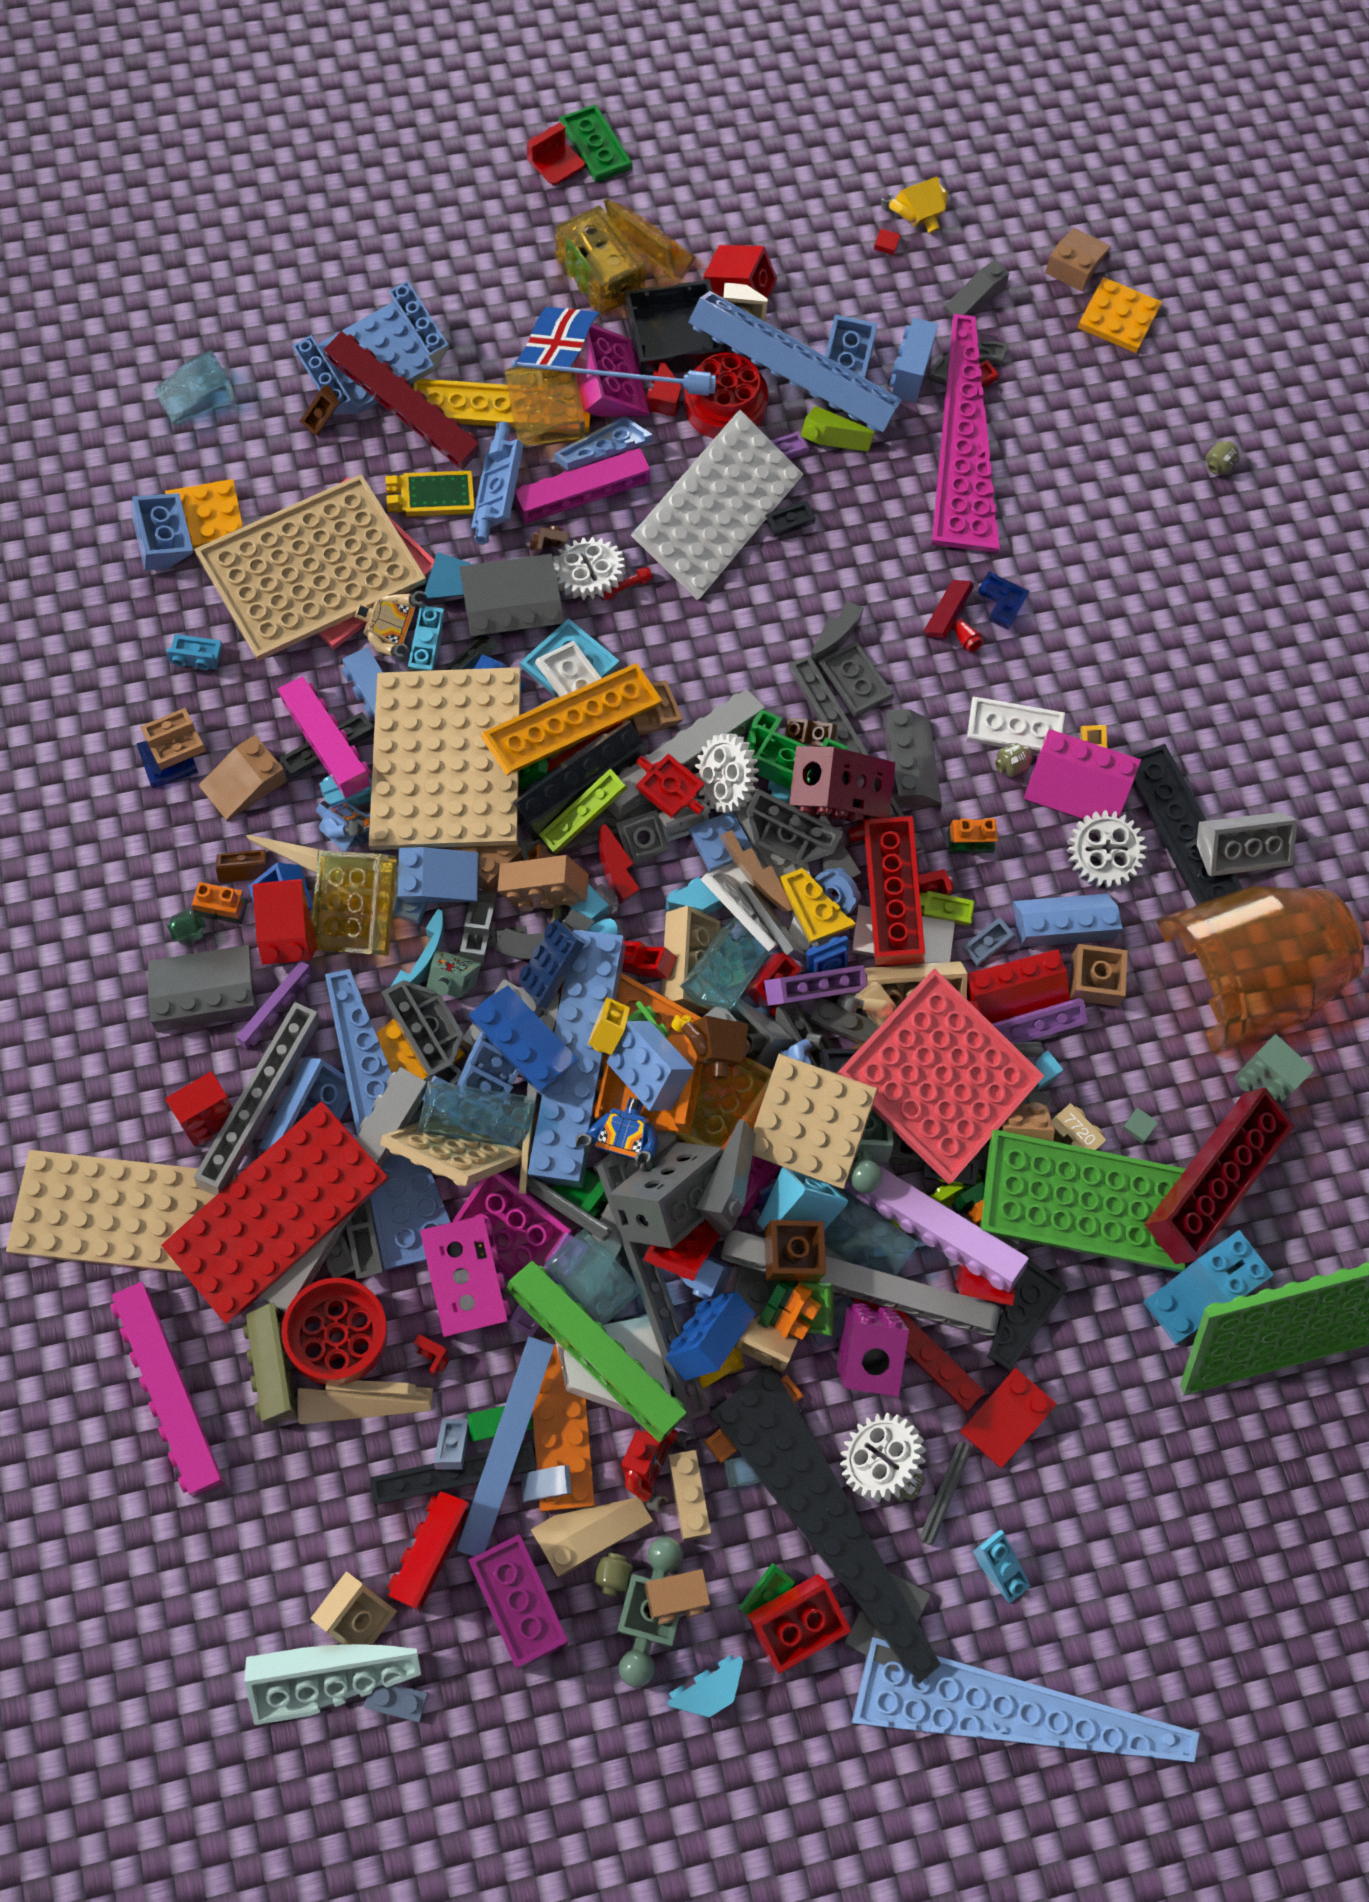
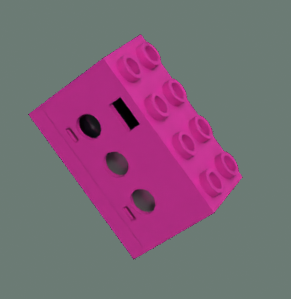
[420,1215,511,1337]

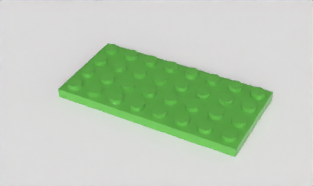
[980,1129,1186,1272]

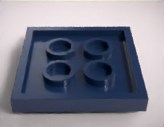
[518,918,585,1009]

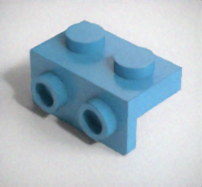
[166,634,223,670]

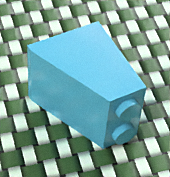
[757,1167,848,1230]

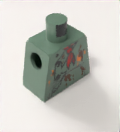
[427,950,481,998]

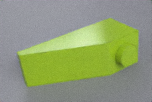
[800,406,875,452]

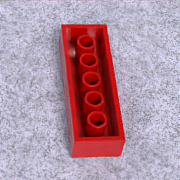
[864,816,925,967]

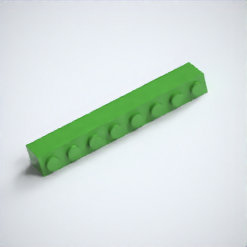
[506,1261,687,1443]

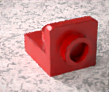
[918,869,954,895]
[413,1334,450,1377]

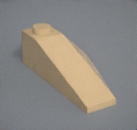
[531,1497,653,1579]

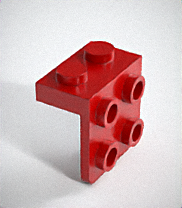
[527,122,585,186]

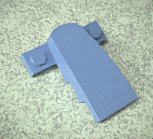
[422,1032,525,1146]

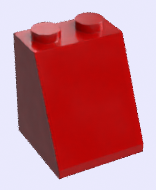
[703,245,777,299]

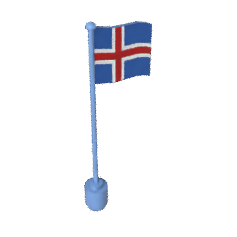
[511,307,716,396]

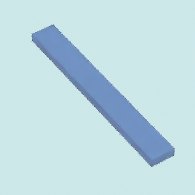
[456,1336,554,1557]

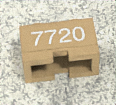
[1052,1103,1106,1150]

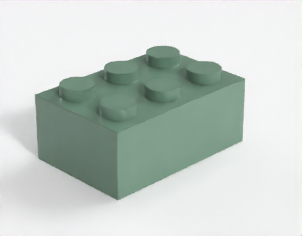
[1233,1034,1315,1104]

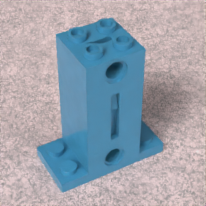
[1143,1230,1274,1344]

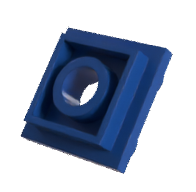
[806,936,848,974]

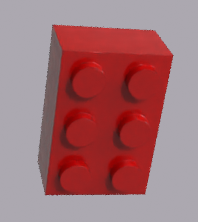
[164,1071,233,1146]
[746,1574,851,1674]

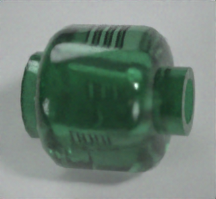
[166,909,206,945]

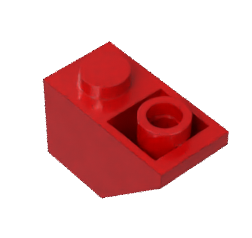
[647,362,681,417]

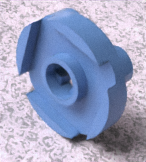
[814,868,861,915]

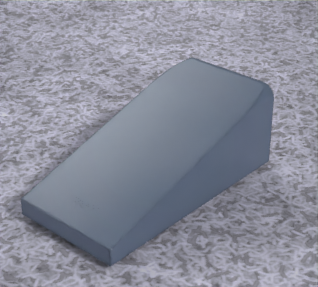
[962,917,1016,966]

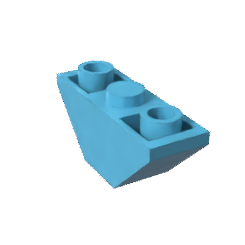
[408,606,444,671]
[973,1530,1030,1603]
[667,1654,743,1718]

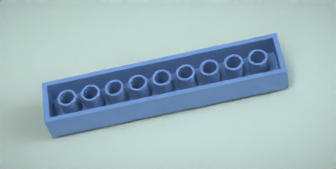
[688,291,902,432]
[528,930,626,1189]

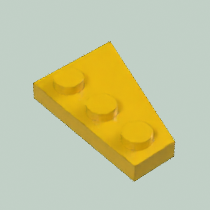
[779,868,856,944]

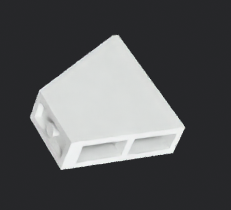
[555,1316,672,1414]

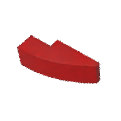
[598,824,640,905]
[622,941,677,979]

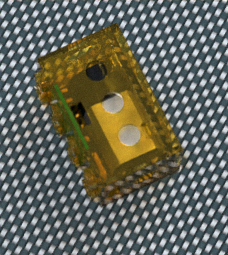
[554,205,646,316]

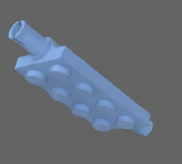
[471,422,523,544]

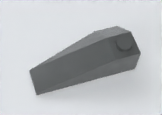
[696,1119,756,1237]

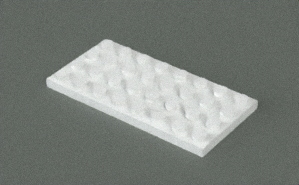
[631,410,803,600]

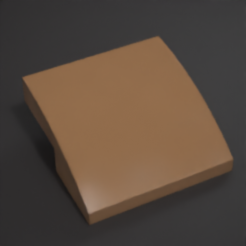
[629,680,683,736]
[140,708,206,770]

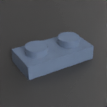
[434,1419,469,1470]
[364,1685,428,1722]

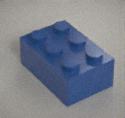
[665,1291,756,1381]

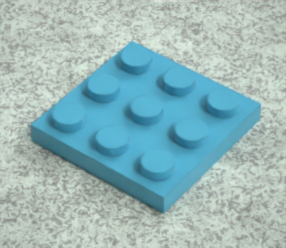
[520,618,619,697]

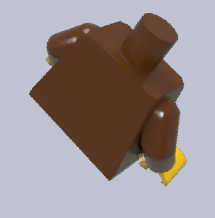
[671,1015,751,1080]

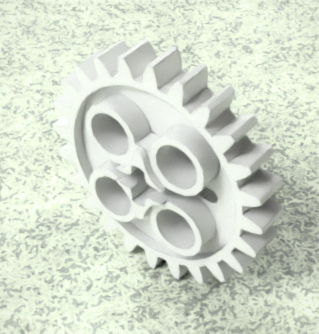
[553,537,626,600]
[695,733,759,813]
[1067,810,1147,889]
[840,1413,926,1502]

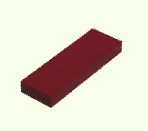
[923,580,974,638]

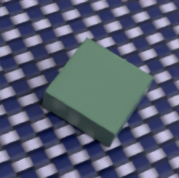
[1122,1107,1158,1144]

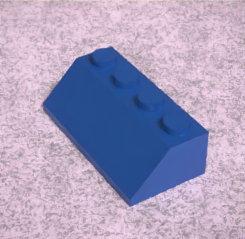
[468,985,579,1096]

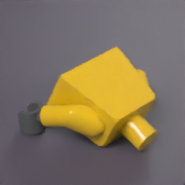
[881,177,948,234]

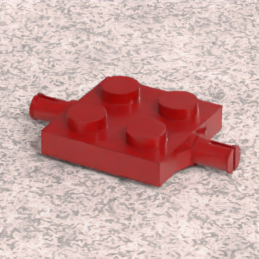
[635,753,705,819]

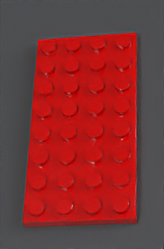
[161,1101,390,1325]

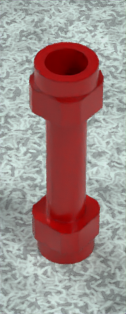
[599,567,653,601]

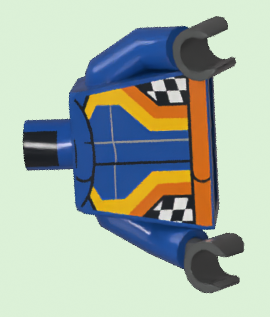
[576,1097,659,1169]

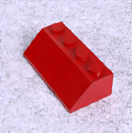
[967,949,1070,1024]
[387,1491,471,1612]

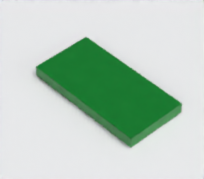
[559,104,633,183]

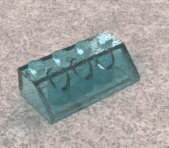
[680,916,771,1009]
[418,1080,535,1148]
[824,1185,919,1276]

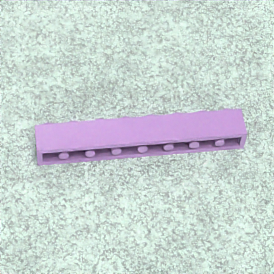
[836,1161,1029,1293]

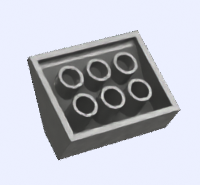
[459,554,564,637]
[148,945,258,1032]

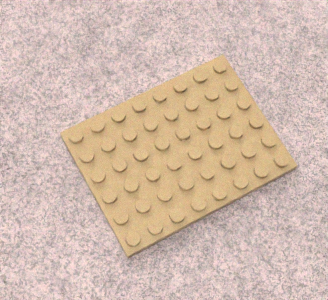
[194,474,426,661]
[369,667,521,850]

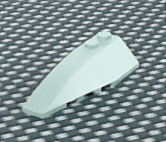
[244,1644,421,1725]

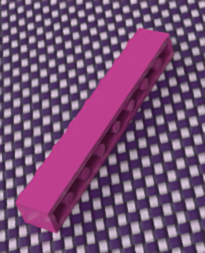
[110,1281,224,1498]

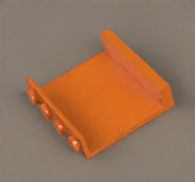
[593,1034,703,1134]

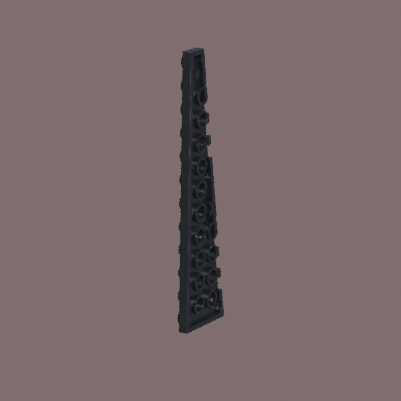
[709,1364,941,1684]

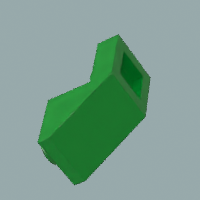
[467,1406,534,1442]

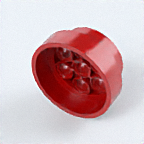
[683,353,768,439]
[282,1278,388,1385]

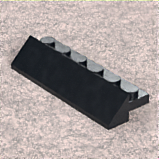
[513,721,647,841]

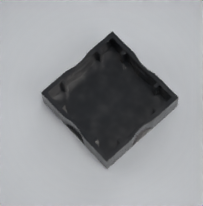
[624,279,727,376]

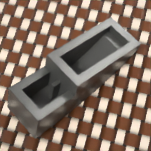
[811,601,864,664]
[460,891,497,968]
[346,1198,383,1279]

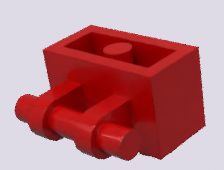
[743,952,802,1018]

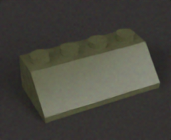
[243,1303,298,1425]

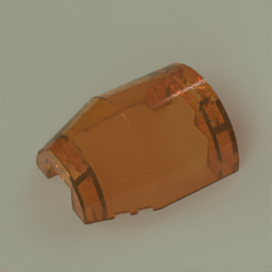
[1156,886,1365,1055]

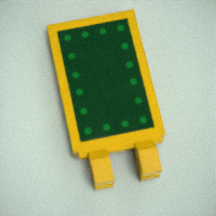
[385,471,474,517]

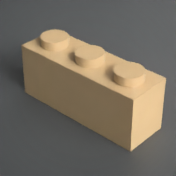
[668,1450,711,1542]

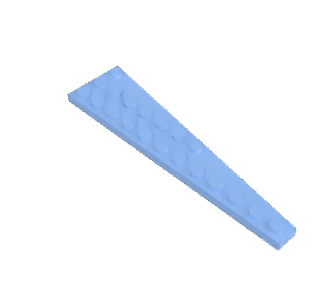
[852,1637,1199,1762]

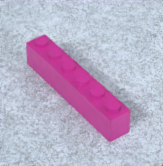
[514,448,650,524]
[277,676,371,799]

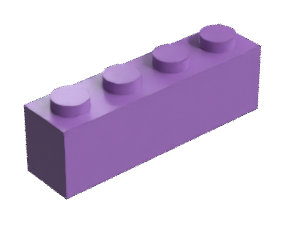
[764,965,867,1005]

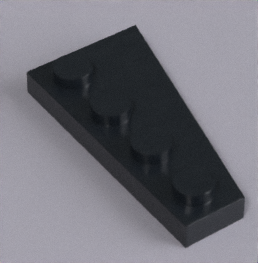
[986,1259,1067,1373]

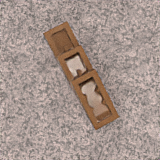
[719,830,793,913]

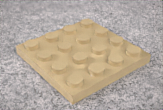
[752,1054,879,1189]
[380,1114,522,1186]

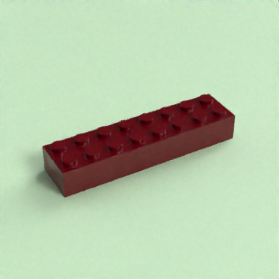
[1144,1087,1295,1264]

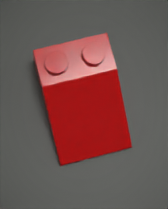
[252,879,318,965]
[960,1367,1057,1469]

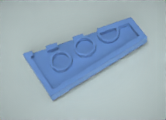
[554,416,653,471]

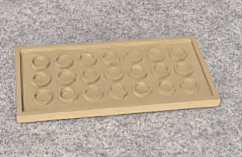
[6,1150,238,1273]

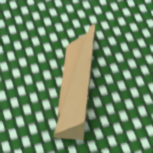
[298,1380,433,1424]

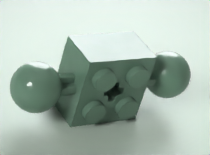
[849,1110,893,1193]
[617,1537,683,1687]

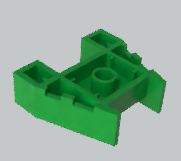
[747,709,847,807]

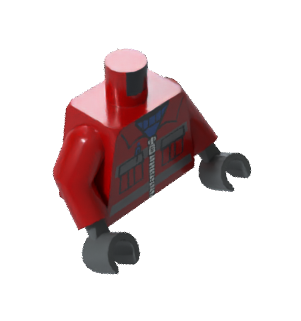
[621,1429,695,1513]

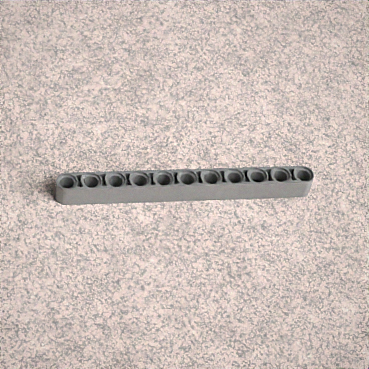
[721,1230,1001,1336]

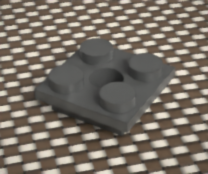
[615,810,670,863]

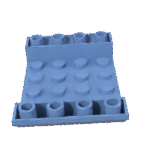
[292,281,449,414]

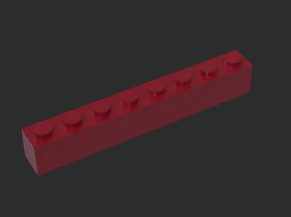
[324,331,480,471]

